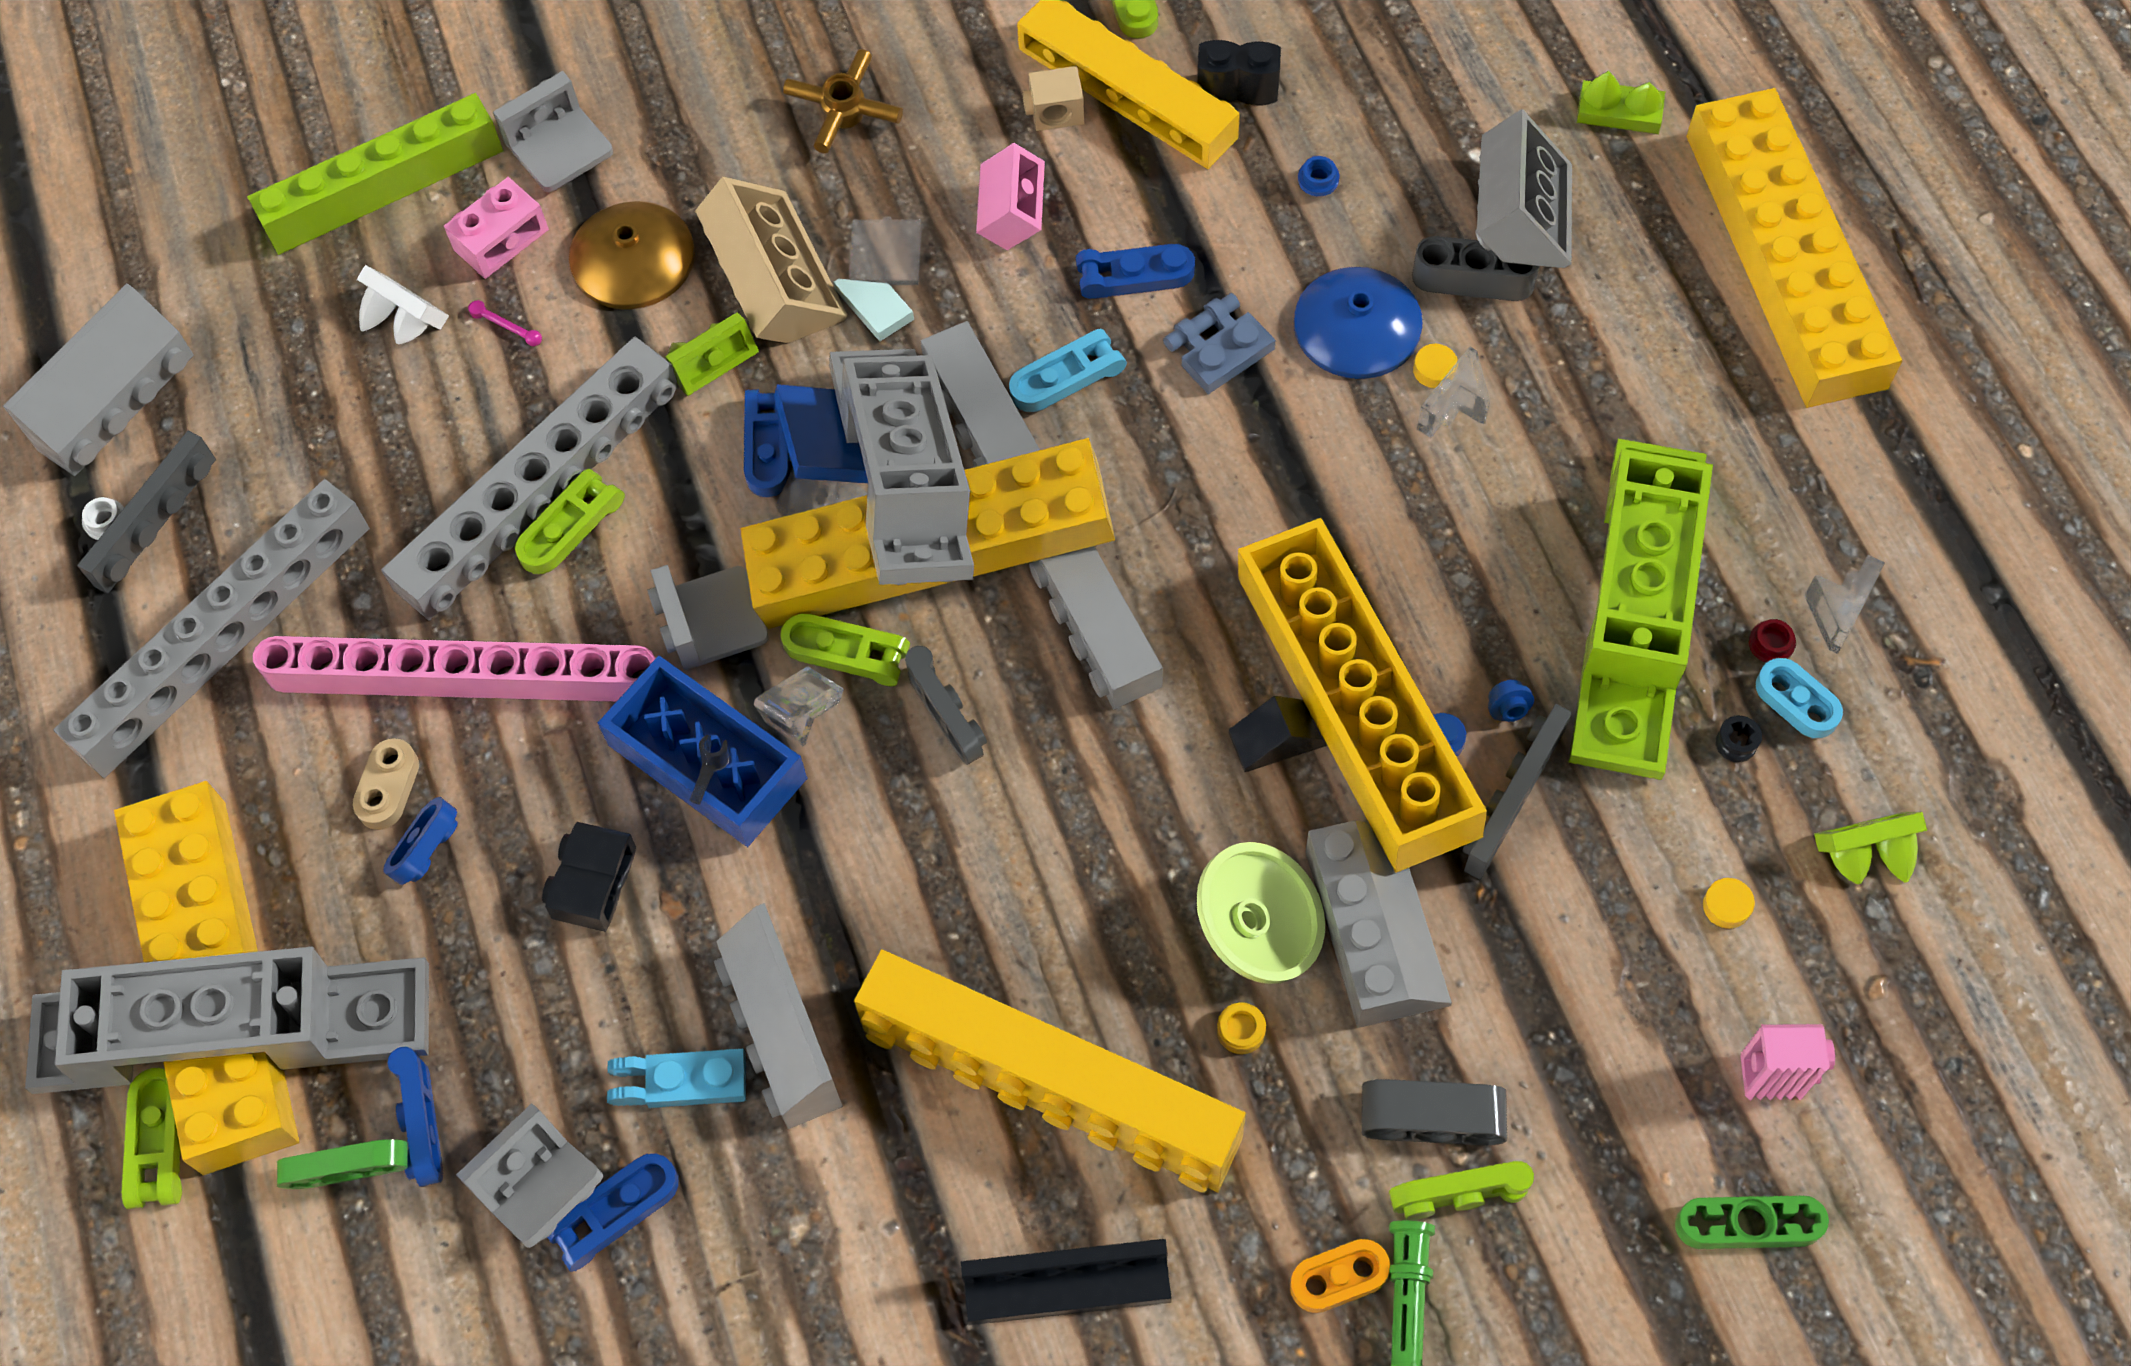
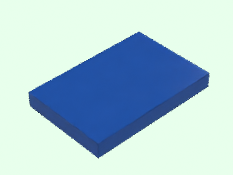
[774,384,868,484]

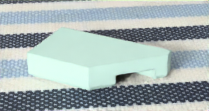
[833,279,914,341]

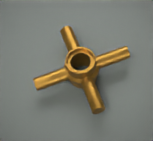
[783,49,903,154]

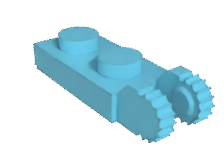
[607,1049,746,1108]

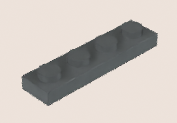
[77,430,216,594]
[1462,703,1572,880]

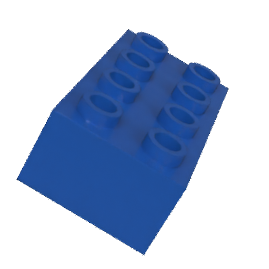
[597,655,808,848]

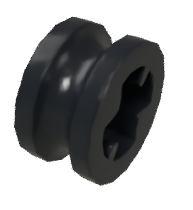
[1716,715,1762,763]

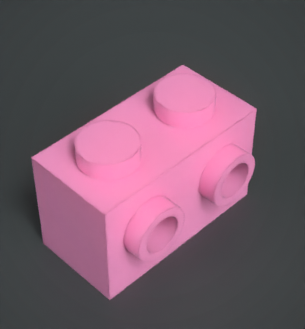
[976,143,1045,250]
[444,177,549,279]

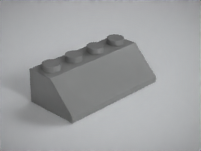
[1476,109,1572,268]
[3,283,194,476]
[1305,820,1452,1028]
[714,903,843,1129]

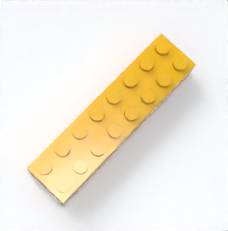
[1686,88,1903,408]
[740,438,1115,629]
[1238,518,1487,873]
[114,780,300,1175]
[854,949,1246,1193]

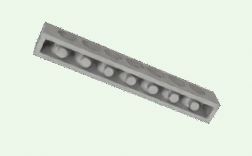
[381,336,679,621]
[53,479,370,778]

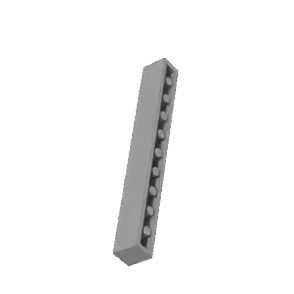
[920,321,1163,710]

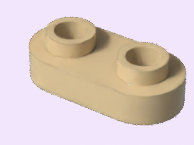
[353,739,419,830]

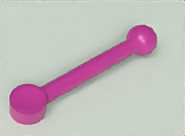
[468,300,542,347]

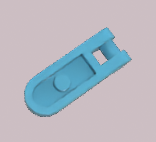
[1009,329,1127,412]

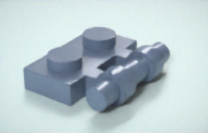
[1163,293,1276,394]

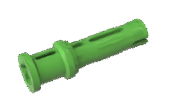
[1388,1220,1435,1366]

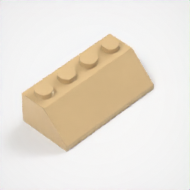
[695,176,848,343]

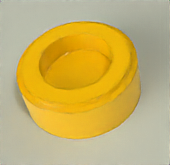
[1413,344,1458,388]
[1703,878,1755,929]
[1217,1002,1266,1054]

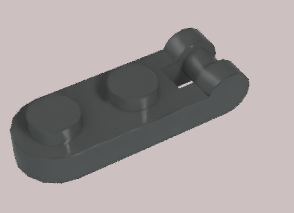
[905,646,987,765]

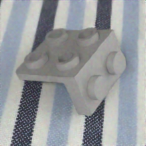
[493,71,613,192]
[647,565,769,671]
[456,1103,603,1247]

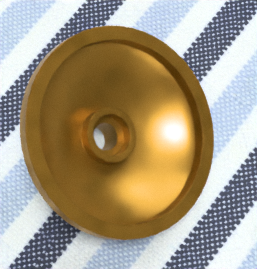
[569,201,695,309]

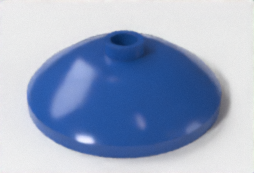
[1294,267,1423,379]

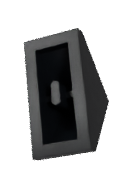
[1229,696,1327,772]

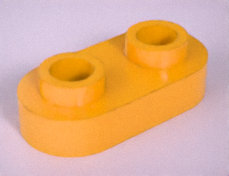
[1290,1239,1390,1313]

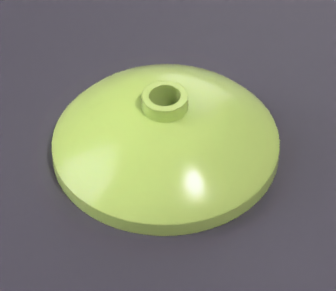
[1197,842,1325,984]

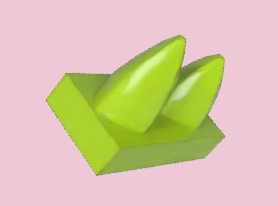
[1576,71,1665,134]
[665,312,759,396]
[1814,812,1927,884]

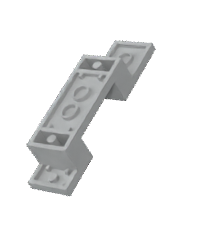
[829,349,974,585]
[25,946,429,1094]

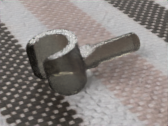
[689,735,730,805]

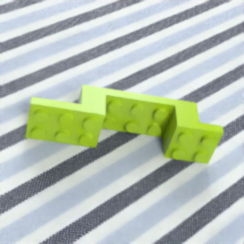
[1568,439,1713,780]

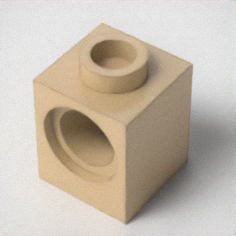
[1022,66,1084,131]

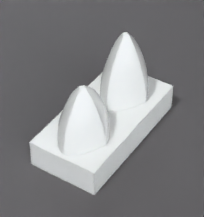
[357,265,449,345]

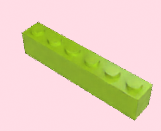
[247,92,504,255]

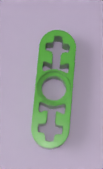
[277,1139,408,1189]
[1675,1195,1829,1249]

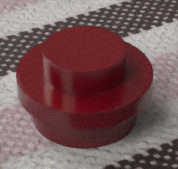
[1748,619,1796,663]

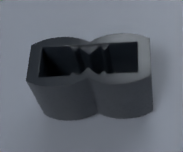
[1197,40,1281,106]
[542,822,636,932]

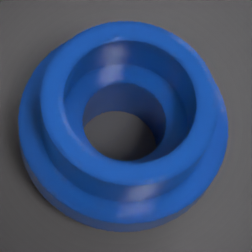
[1298,156,1340,196]
[1488,680,1534,722]

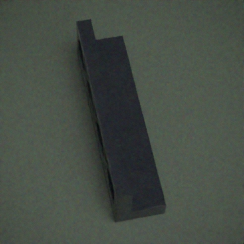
[961,1238,1172,1325]

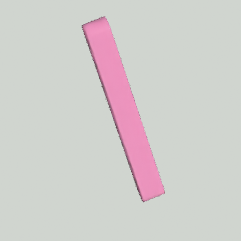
[253,636,656,702]

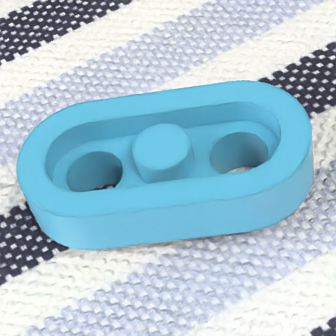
[1756,658,1843,738]

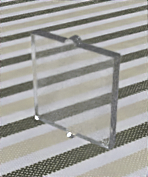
[849,216,922,285]

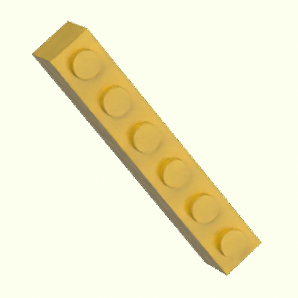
[1017,0,1240,170]

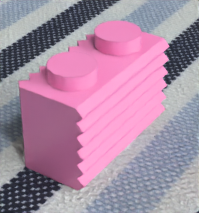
[1740,1024,1835,1101]

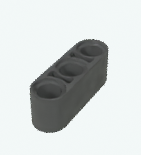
[1412,236,1540,301]
[1362,1079,1507,1145]

